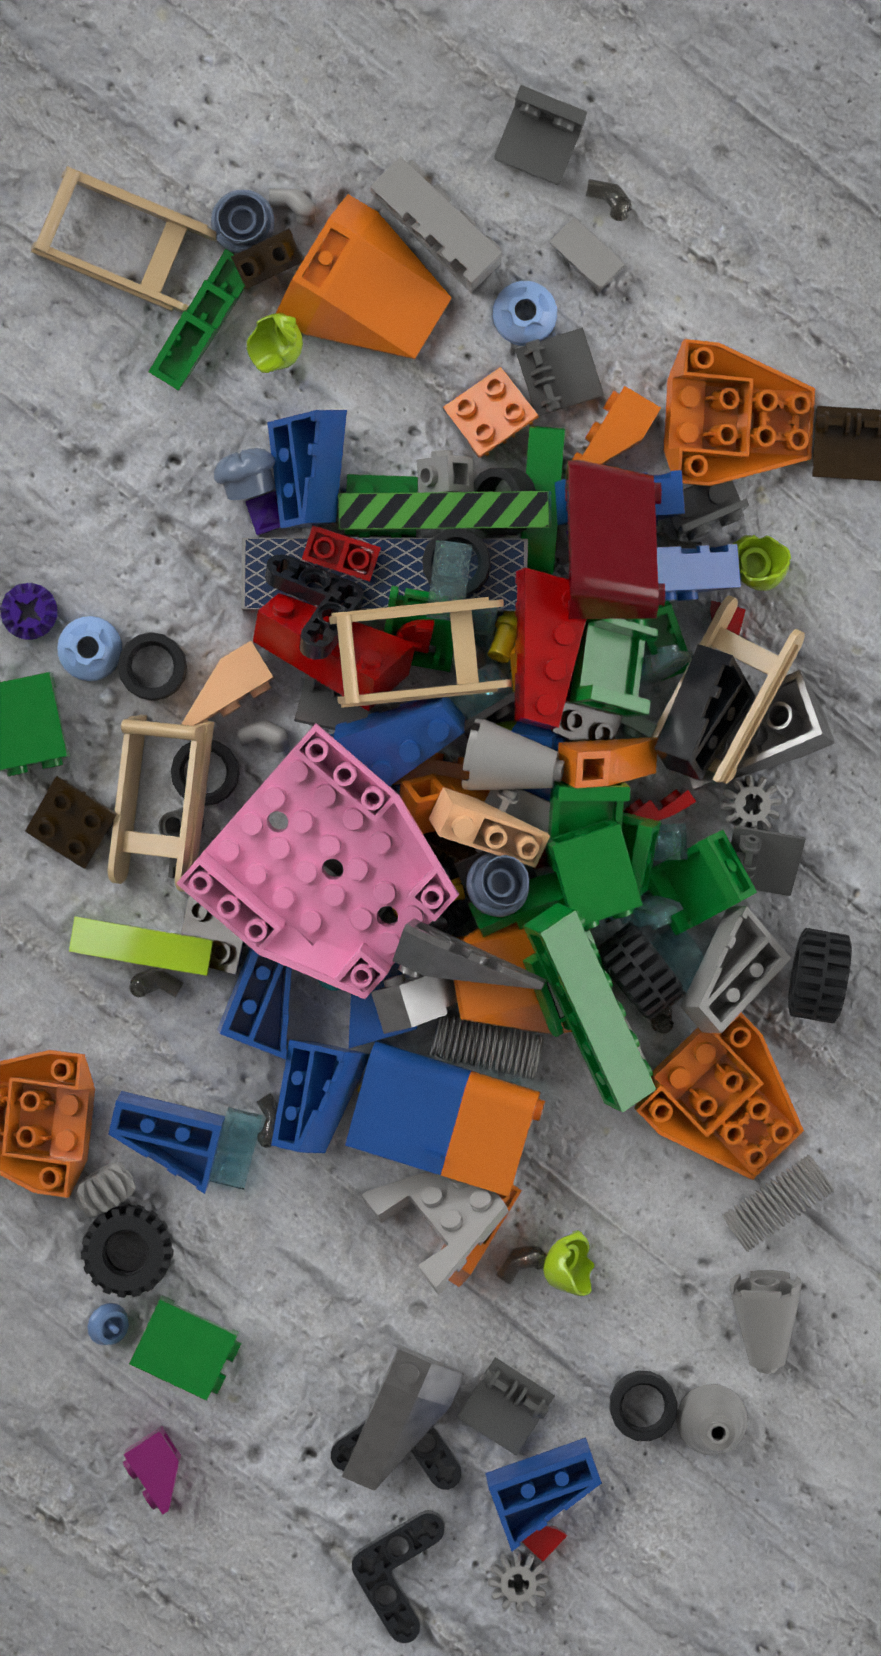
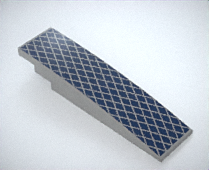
[241,538,528,612]

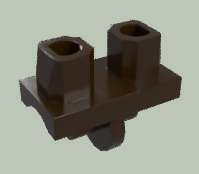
[231,228,304,289]

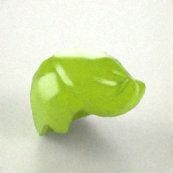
[246,313,303,373]
[732,535,791,591]
[543,1230,595,1296]

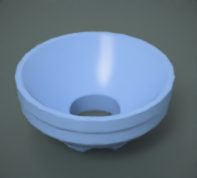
[493,281,557,346]
[57,616,123,681]

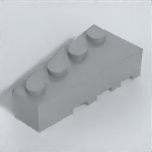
[370,156,502,293]

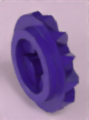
[0,583,58,640]

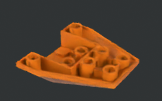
[275,194,452,360]
[663,339,815,486]
[454,922,590,1035]
[634,1012,804,1180]
[0,1050,95,1198]

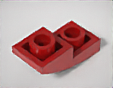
[302,525,381,582]
[623,789,696,821]

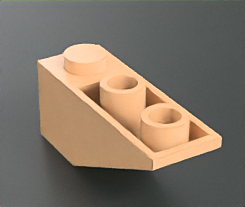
[181,641,275,726]
[429,787,550,868]

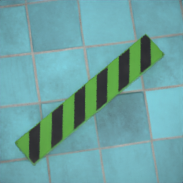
[338,491,551,529]

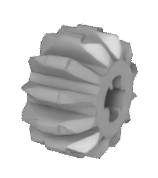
[721,774,782,830]
[72,1162,136,1217]
[488,1549,549,1612]

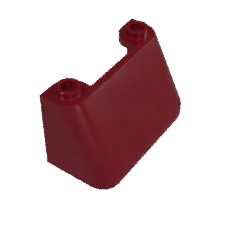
[565,460,665,619]

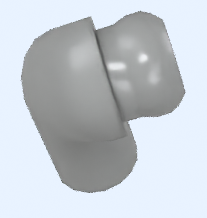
[269,188,317,226]
[236,720,290,753]

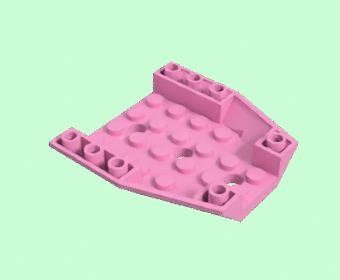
[176,723,459,999]

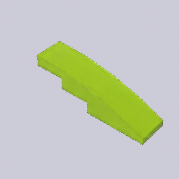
[69,916,214,976]

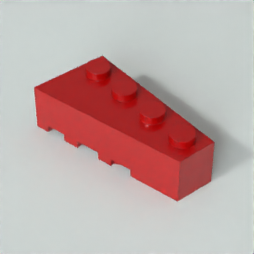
[515,567,586,730]
[253,593,415,711]

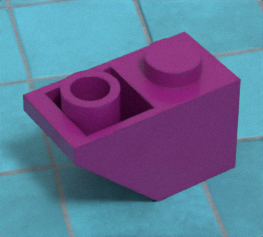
[123,1426,181,1515]

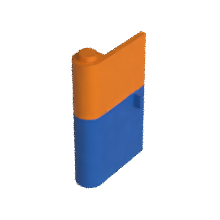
[345,1041,546,1197]

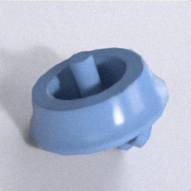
[87,1303,129,1345]

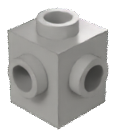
[417,450,474,493]

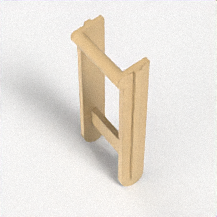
[31,166,217,313]
[651,595,805,784]
[329,597,512,708]
[108,714,214,892]

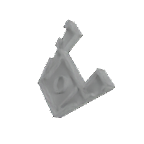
[361,1171,509,1295]

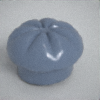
[211,189,275,253]
[214,448,275,500]
[466,853,529,917]

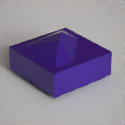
[245,491,280,536]

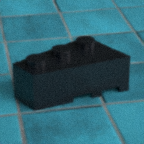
[655,644,755,781]

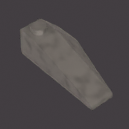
[689,670,835,791]
[392,919,546,990]
[342,1344,465,1491]

